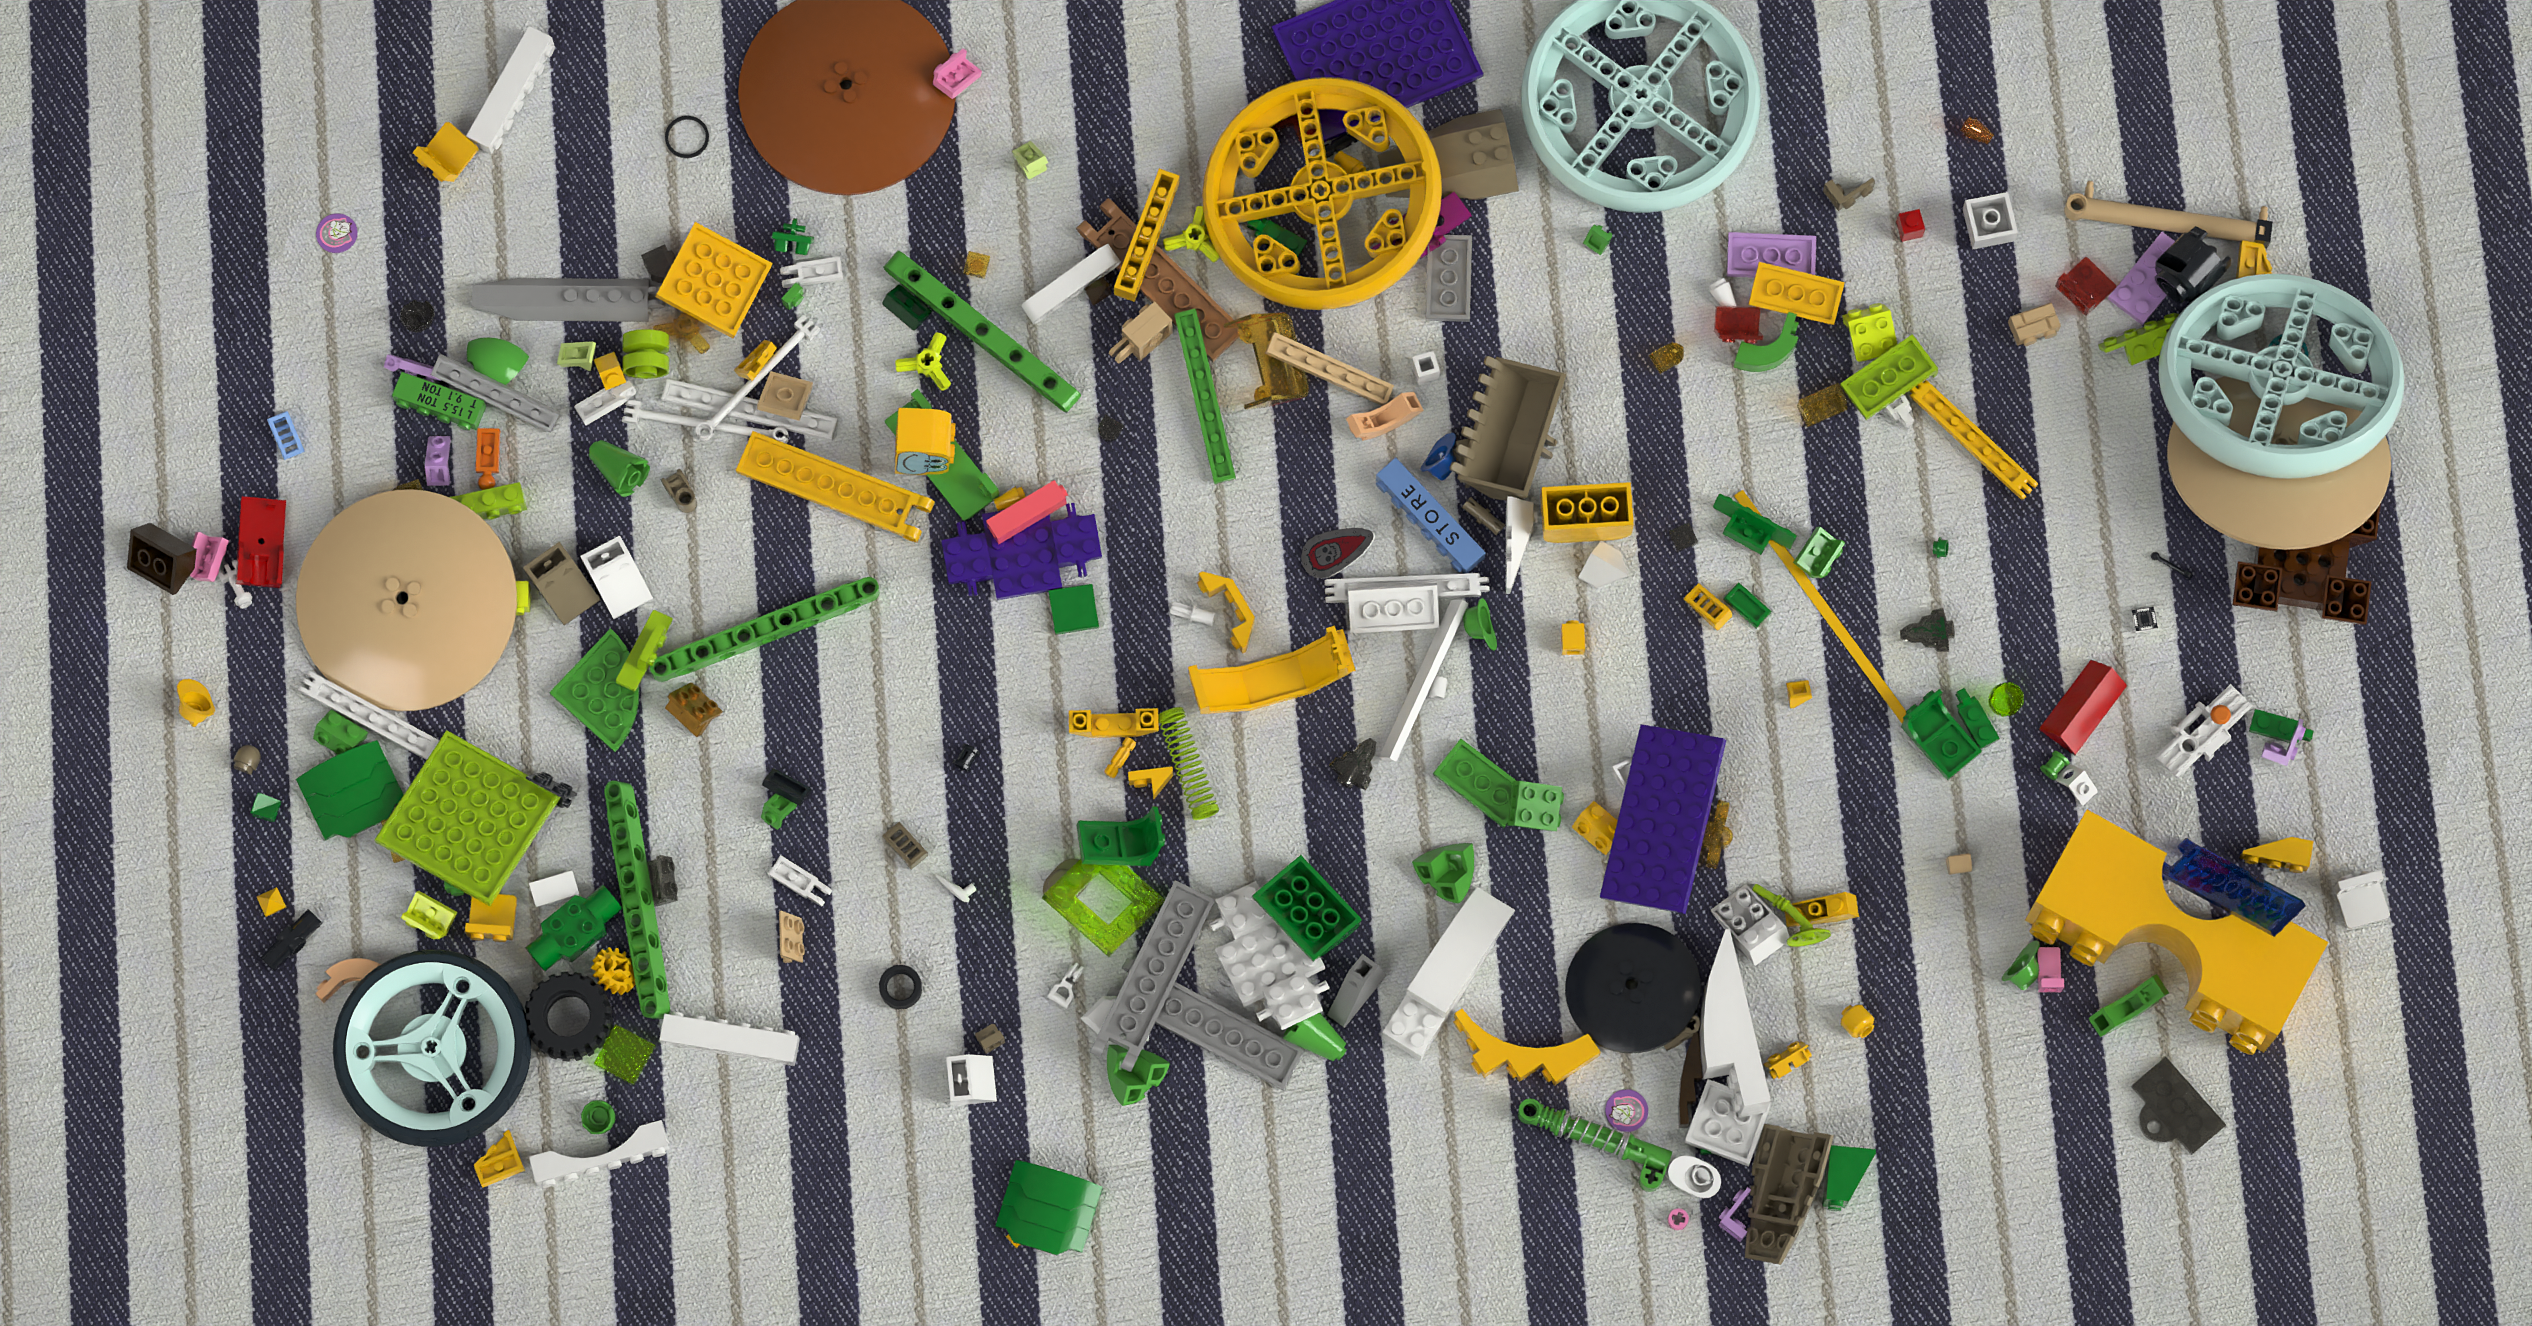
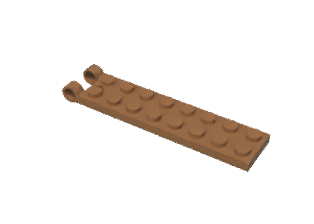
[1076,198,1244,362]

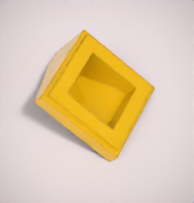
[1786,680,1812,709]

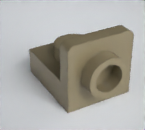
[975,1024,1005,1054]

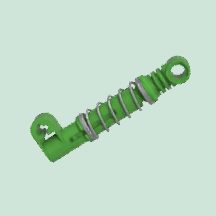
[1518,1098,1673,1192]

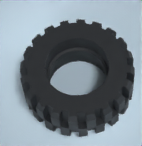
[524,971,613,1062]

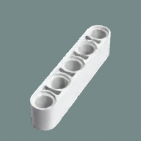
[1021,244,1121,324]

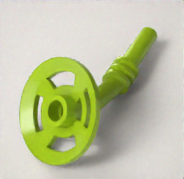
[1752,884,1831,947]

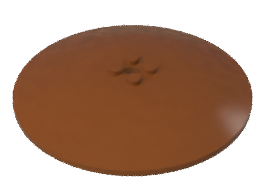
[738,0,956,195]

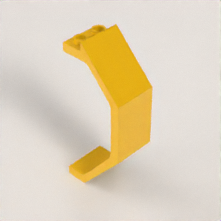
[1188,626,1356,714]

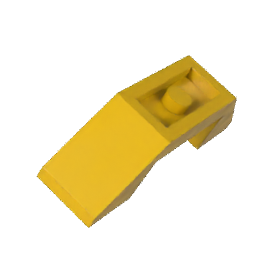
[1197,571,1255,654]
[1069,708,1159,738]

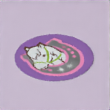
[316,214,358,253]
[1605,1089,1648,1132]

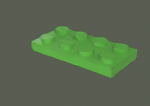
[1433,739,1516,828]

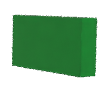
[1723,582,1772,629]

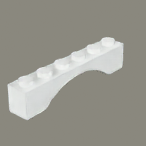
[529,1120,670,1188]

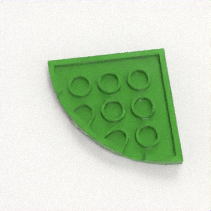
[549,628,639,752]

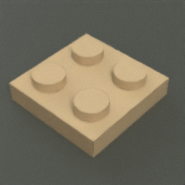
[757,371,813,421]

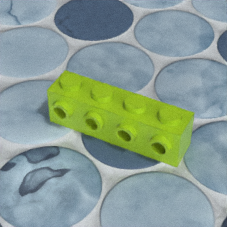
[449,482,527,519]

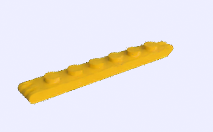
[1910,380,2038,500]

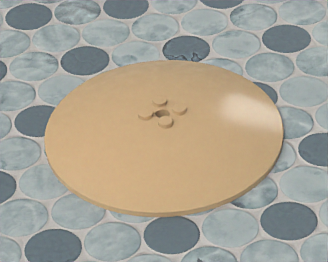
[2167,376,2391,550]
[296,489,517,711]

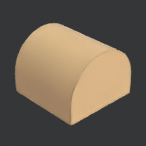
[1945,853,1972,875]

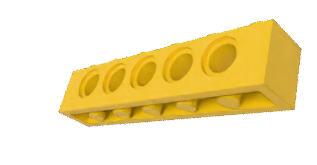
[1114,168,1180,302]

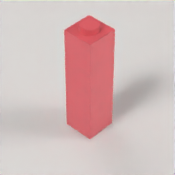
[986,480,1068,545]

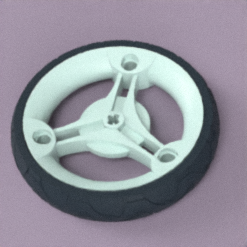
[333,950,531,1147]

